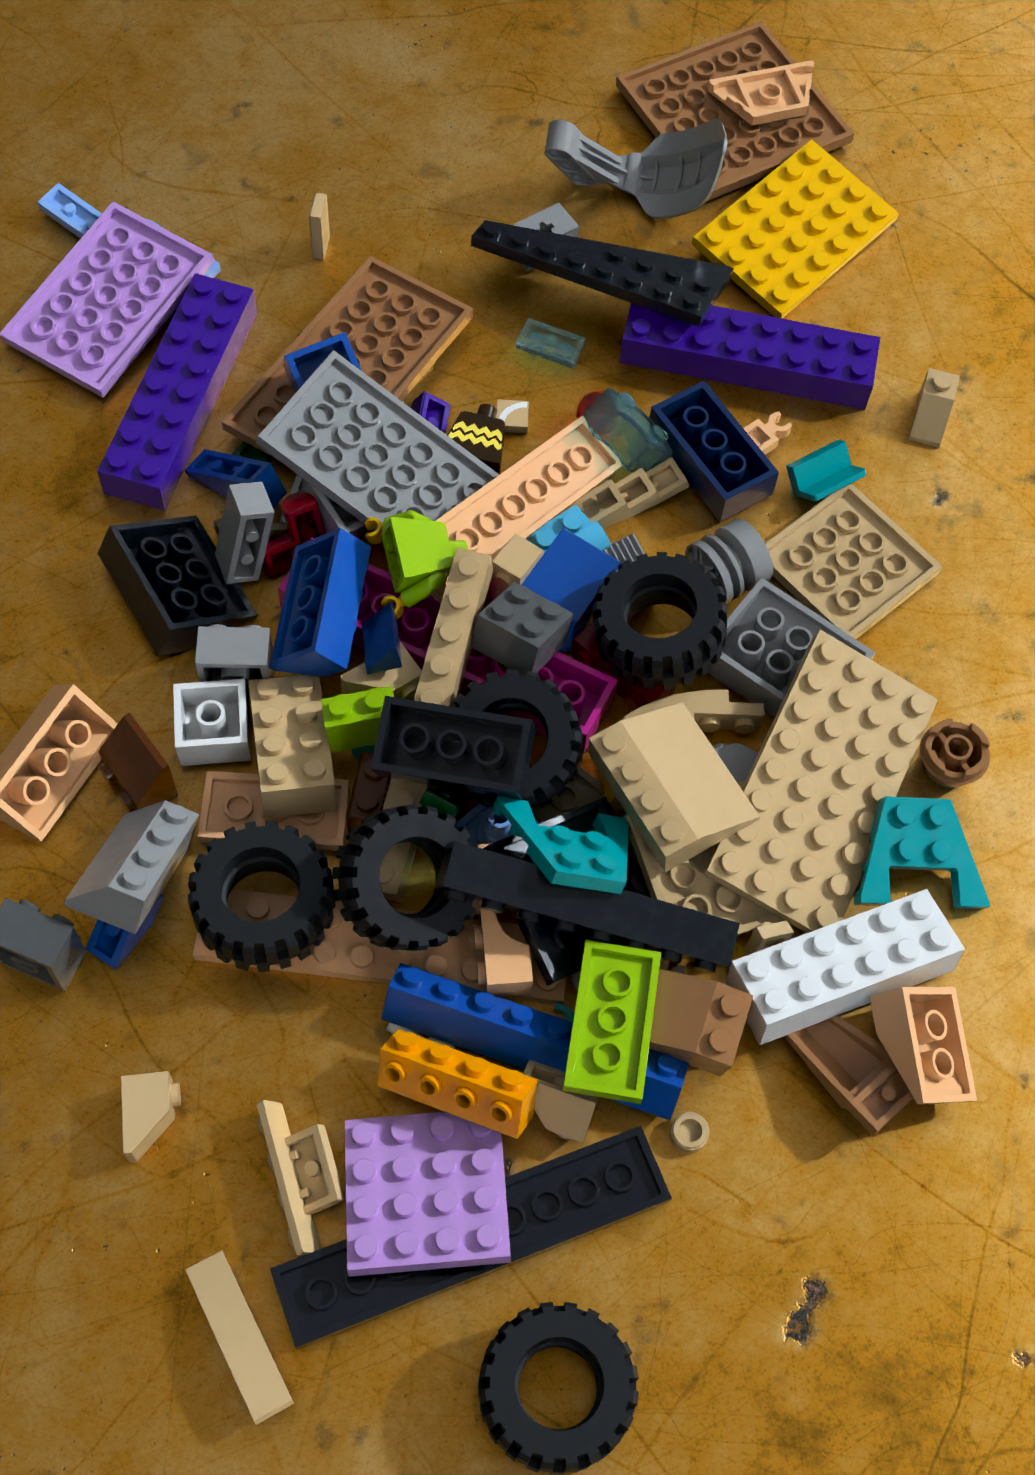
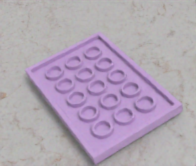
[0,202,215,398]

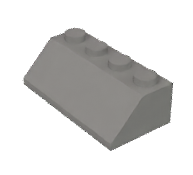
[64,800,199,934]

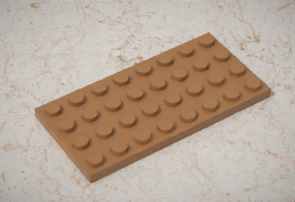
[222,256,474,460]

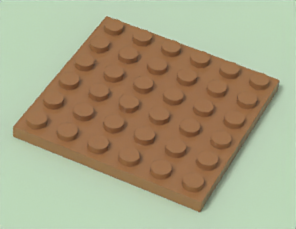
[616,21,854,201]

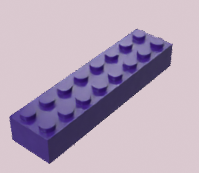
[97,273,257,511]
[619,303,880,410]

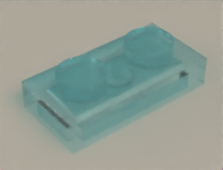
[516,318,586,369]

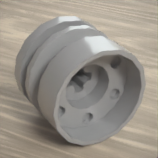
[685,518,773,604]

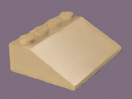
[589,702,760,872]

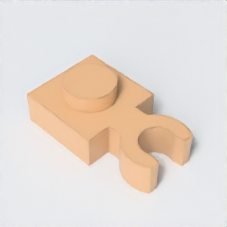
[743,412,792,455]

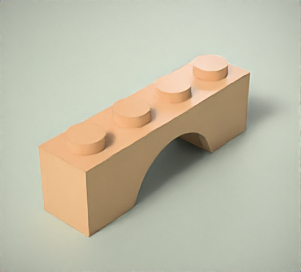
[472,843,533,997]

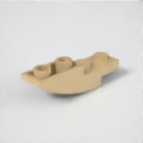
[624,690,764,734]

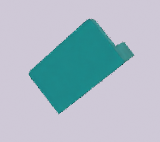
[786,440,867,501]

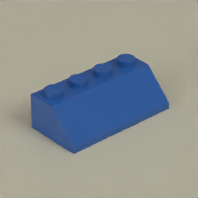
[269,528,371,677]

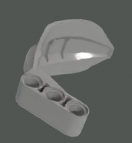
[544,119,728,219]

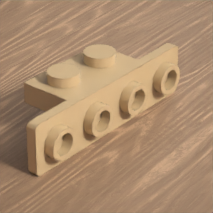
[256,1100,345,1255]

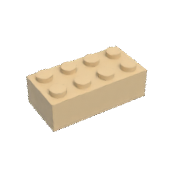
[248,675,336,819]

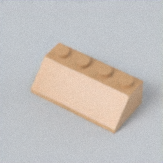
[0,684,118,842]

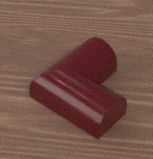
[262,492,325,578]

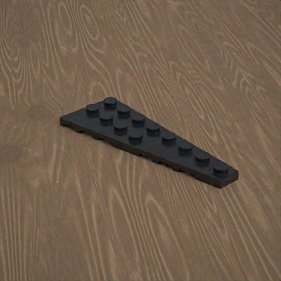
[471,220,734,327]

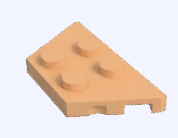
[707,60,814,125]

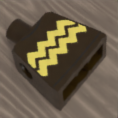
[447,404,505,475]

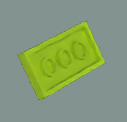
[562,940,661,1104]

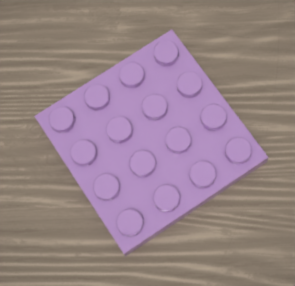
[345,1112,511,1277]

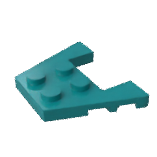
[492,796,629,894]
[854,796,990,909]

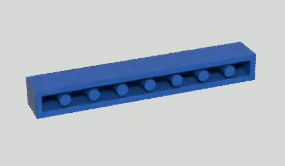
[381,963,689,1120]

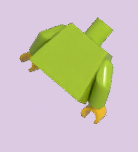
[365,510,468,619]

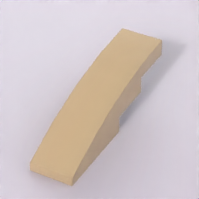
[567,457,690,529]
[186,1250,294,1425]

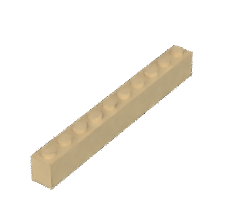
[379,548,493,903]

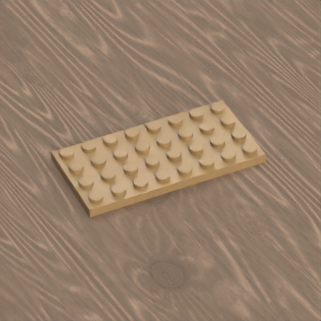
[702,630,938,933]

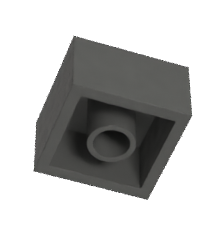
[470,582,574,675]
[0,898,87,992]

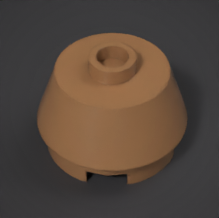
[920,719,990,788]

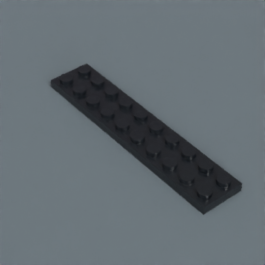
[270,1126,672,1350]

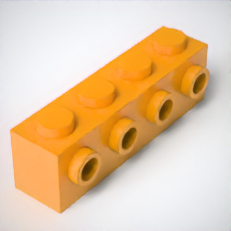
[377,1029,538,1139]

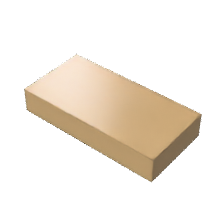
[309,193,330,260]

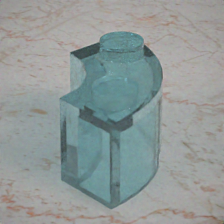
[583,388,673,472]

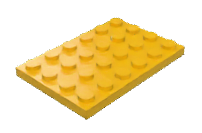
[691,139,899,319]

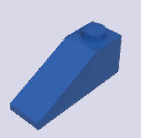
[184,449,287,509]

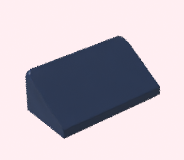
[362,603,402,674]

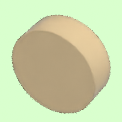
[670,1112,710,1153]

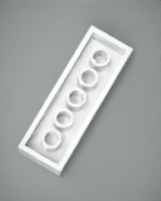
[725,889,965,1045]

